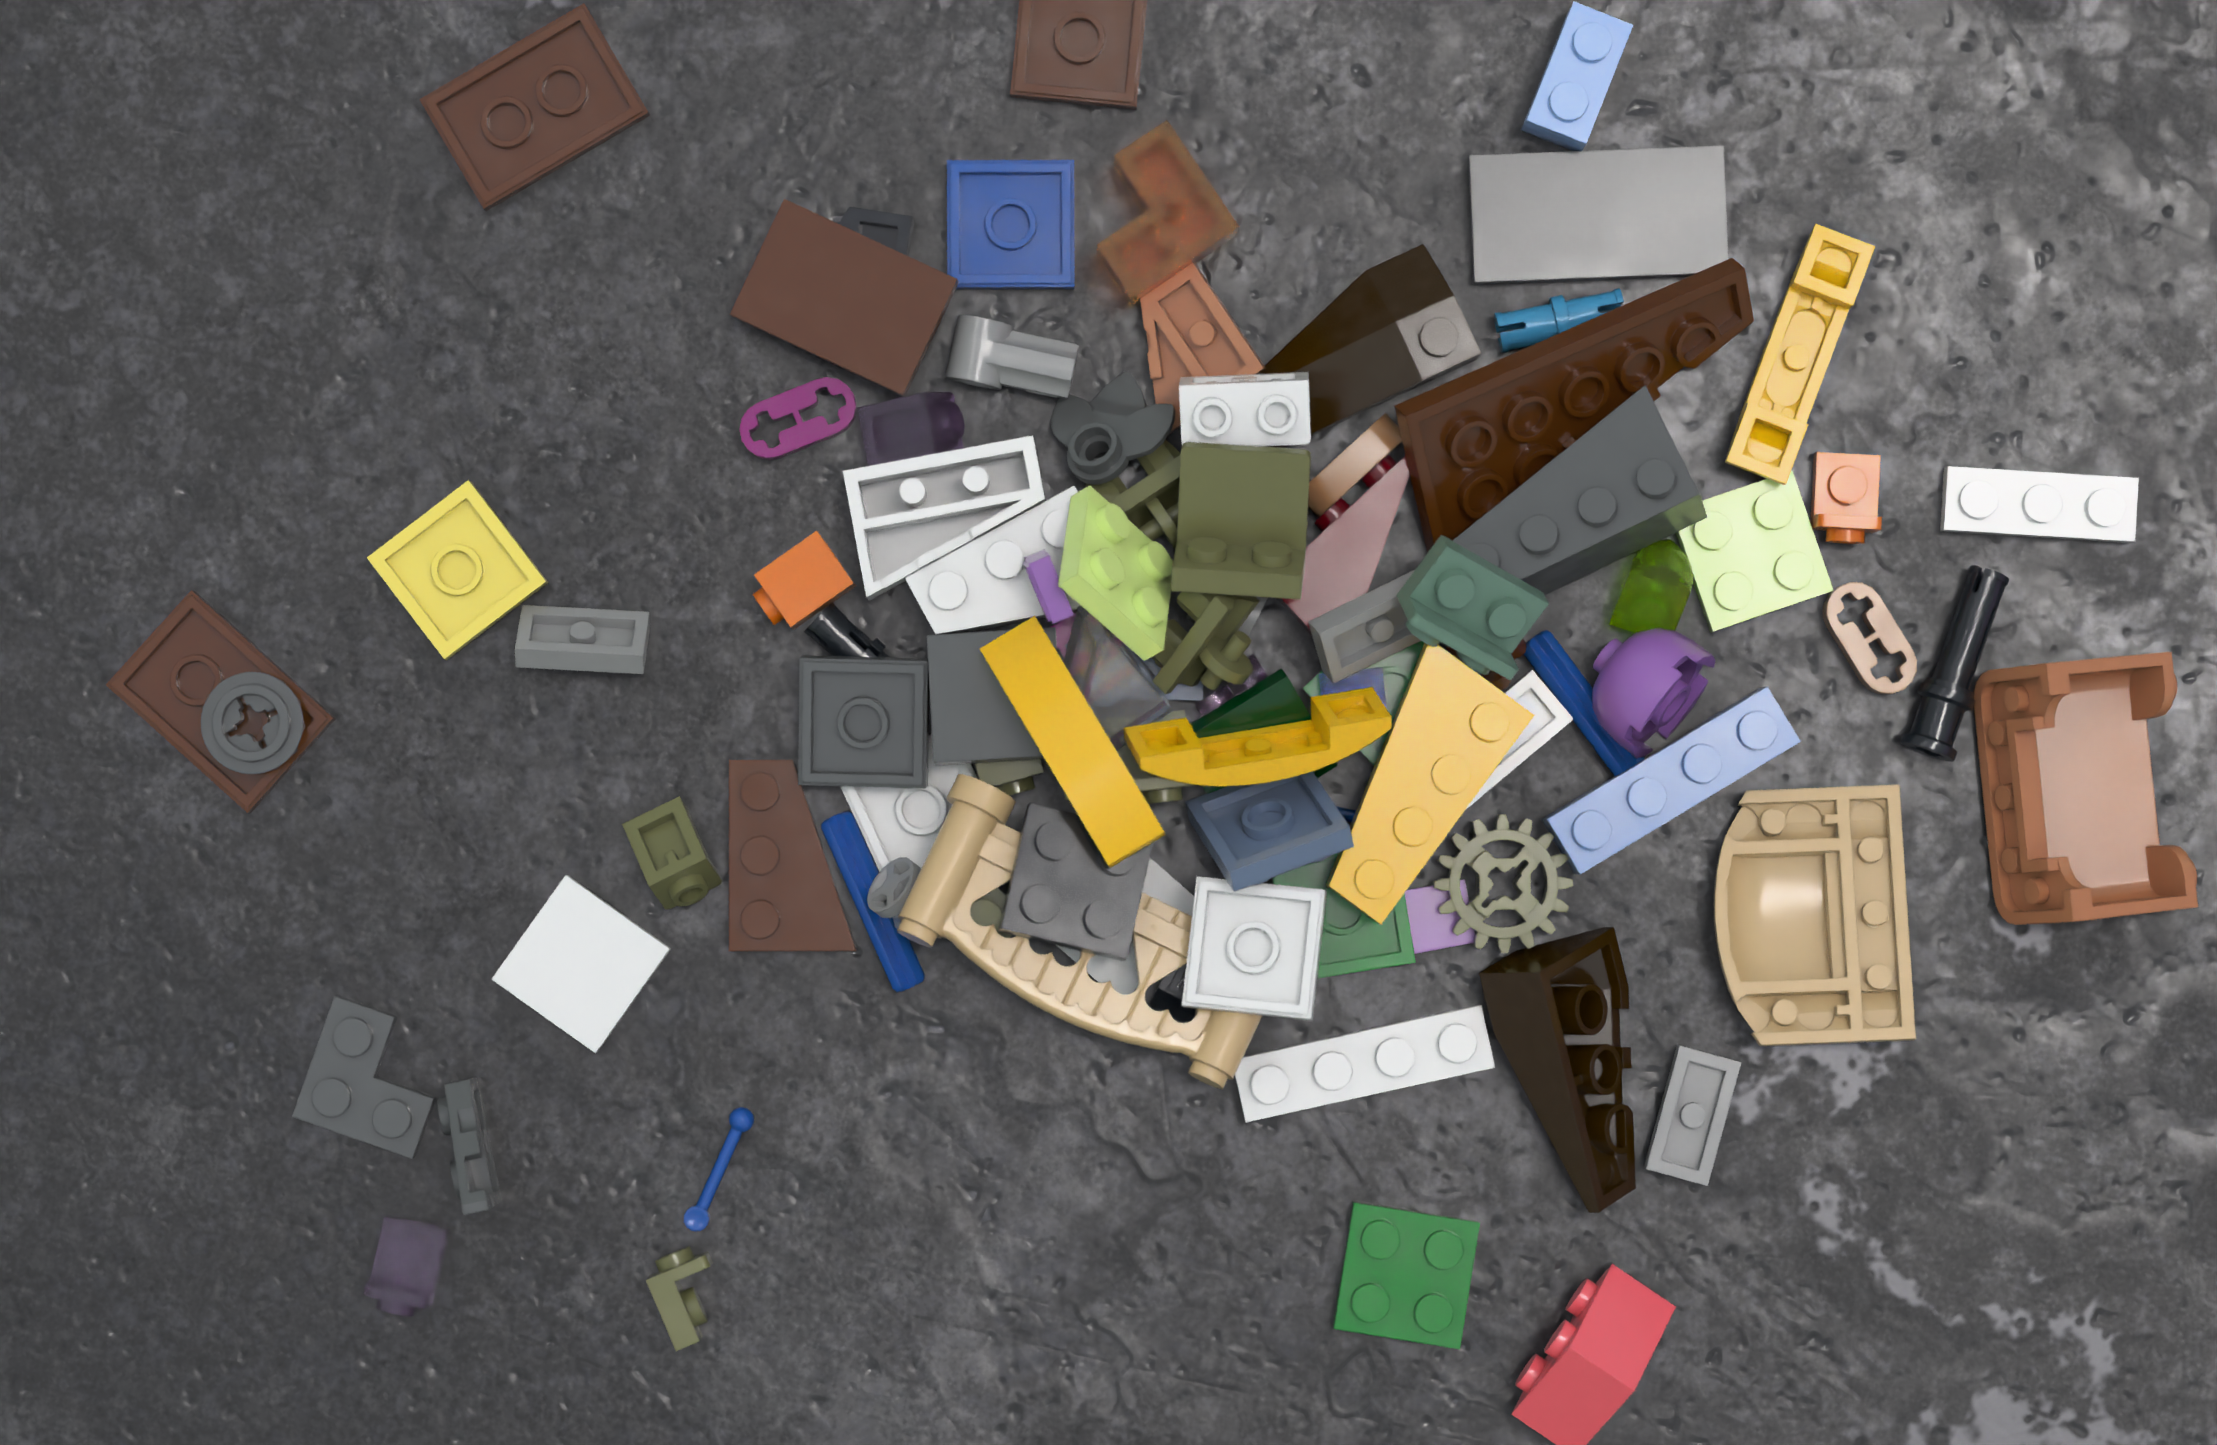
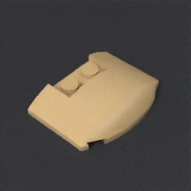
[1714,785,1916,1046]

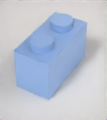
[1521,1,1633,151]

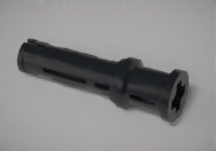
[1900,565,2009,762]

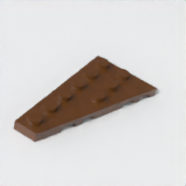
[1394,258,1754,553]

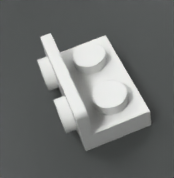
[1179,372,1311,447]

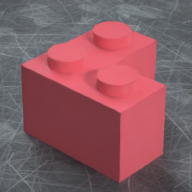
[1511,1264,1676,1445]

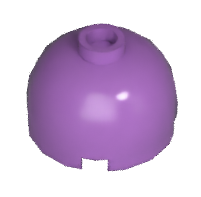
[1592,628,1716,758]

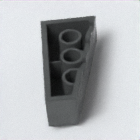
[1453,385,1707,595]

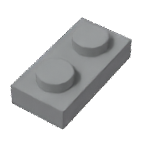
[1308,570,1421,683]
[515,605,650,674]
[1643,1045,1741,1186]

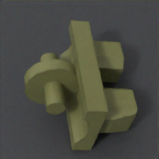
[1085,440,1181,549]
[1152,592,1259,694]

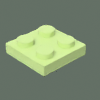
[1676,470,1834,633]
[1058,485,1173,661]

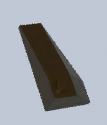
[1259,244,1481,448]
[1479,927,1636,1213]

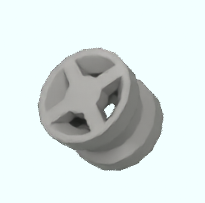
[867,857,921,929]

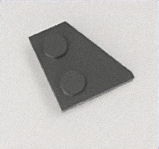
[437,1077,502,1215]

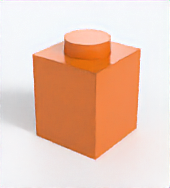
[753,531,856,629]

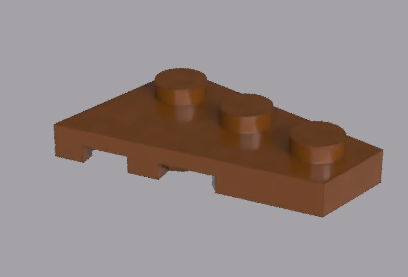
[729,760,857,951]

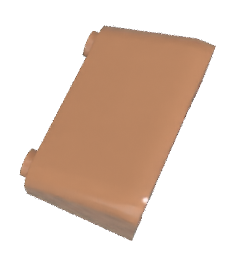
[1974,652,2198,925]

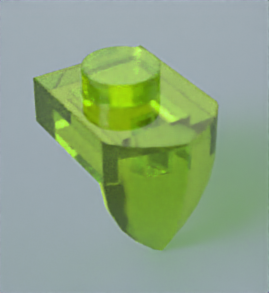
[1609,539,1693,633]

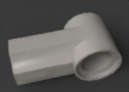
[945,314,1079,400]

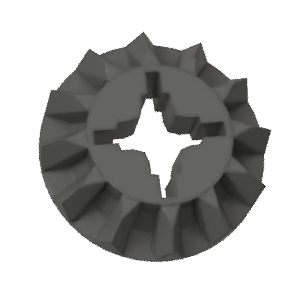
[201,672,305,774]

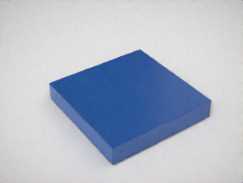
[947,160,1075,289]

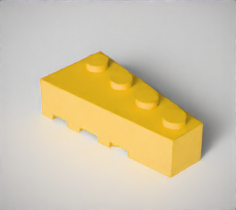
[1326,643,1535,924]

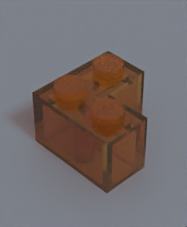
[1096,120,1239,305]

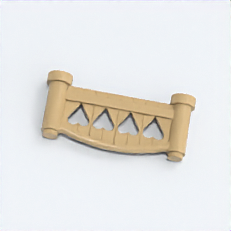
[897,774,1263,1089]

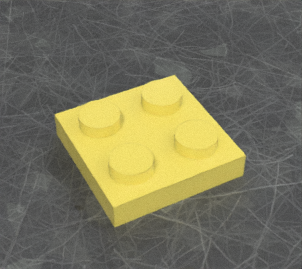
[367,480,548,660]

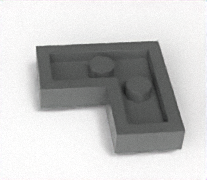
[292,995,437,1159]

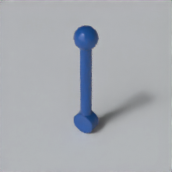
[684,1107,754,1232]

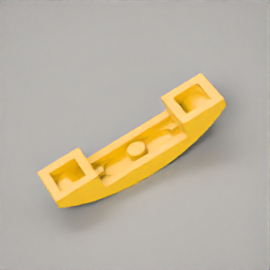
[1725,224,1875,485]
[980,616,1166,867]
[1124,687,1392,786]

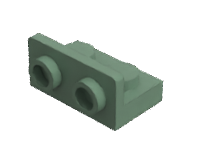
[1396,535,1549,680]

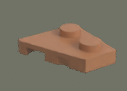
[1140,262,1266,434]

